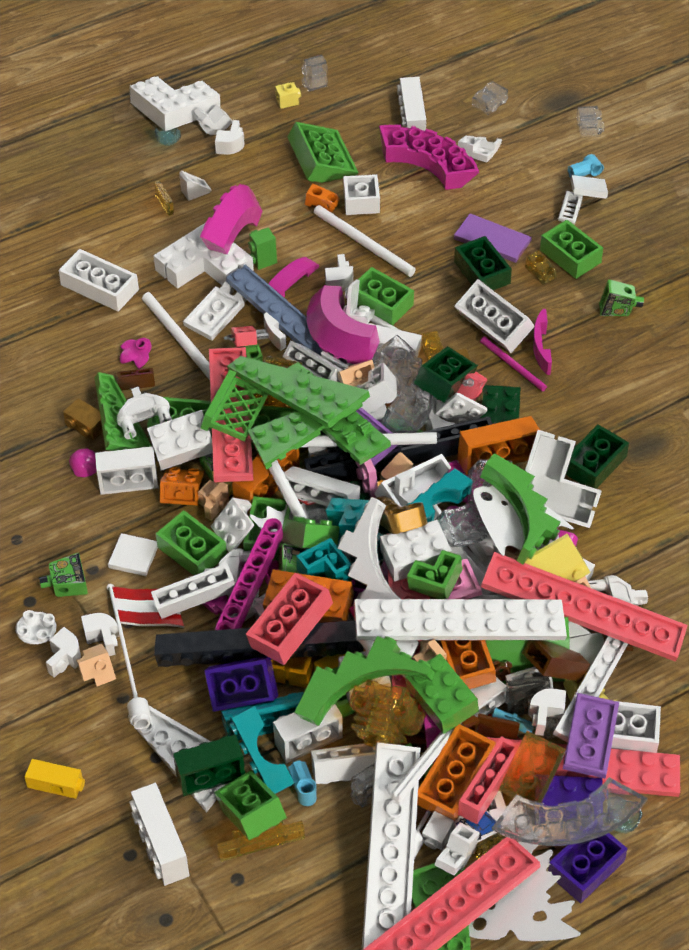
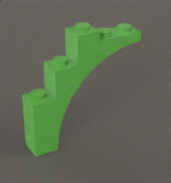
[480,453,561,565]
[294,636,435,726]

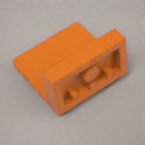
[160,467,204,506]

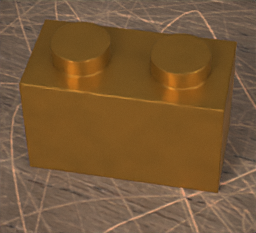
[63,398,103,441]

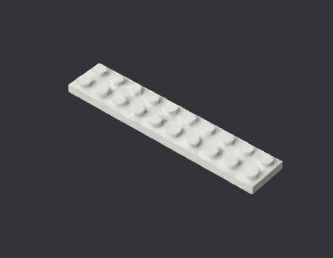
[354,599,567,640]
[362,742,420,950]

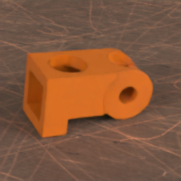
[305,184,340,212]

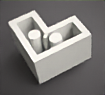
[358,362,397,413]

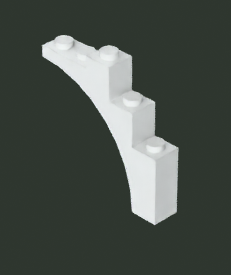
[338,497,400,599]

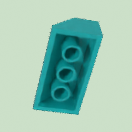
[221,692,304,741]

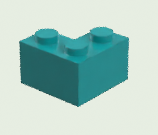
[326,498,369,537]
[296,538,353,581]

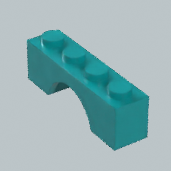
[407,468,473,522]
[229,706,294,794]

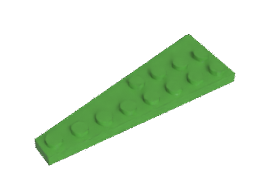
[227,356,370,428]

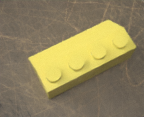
[525,534,591,582]

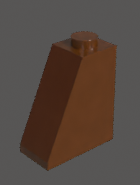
[522,640,590,682]

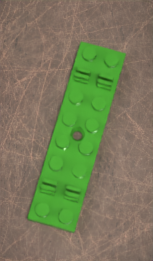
[288,362,391,465]

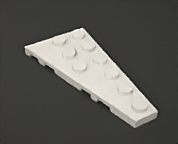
[128,706,229,813]

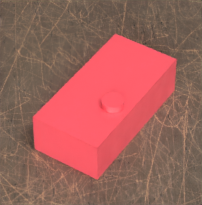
[246,573,333,665]

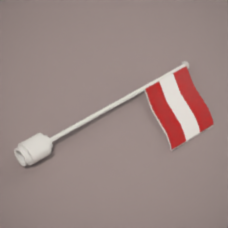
[107,584,184,730]

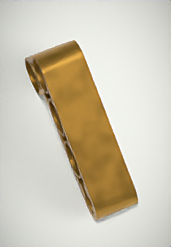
[376,496,428,534]

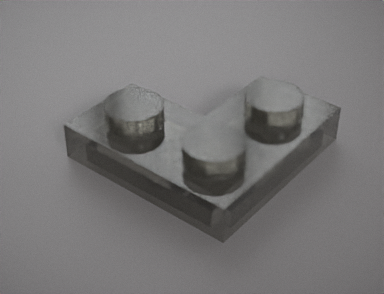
[505,676,550,716]

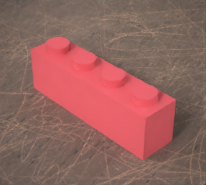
[458,736,520,824]

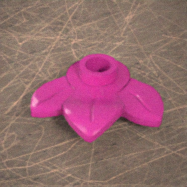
[120,338,152,369]

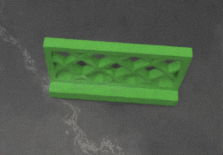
[200,370,269,442]

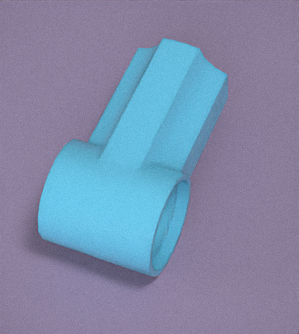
[567,154,604,178]
[288,760,317,806]

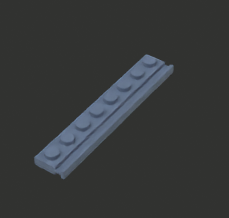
[226,264,323,356]

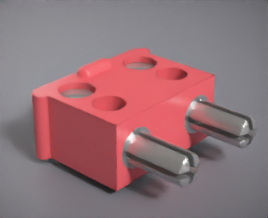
[224,326,269,347]
[457,372,487,401]

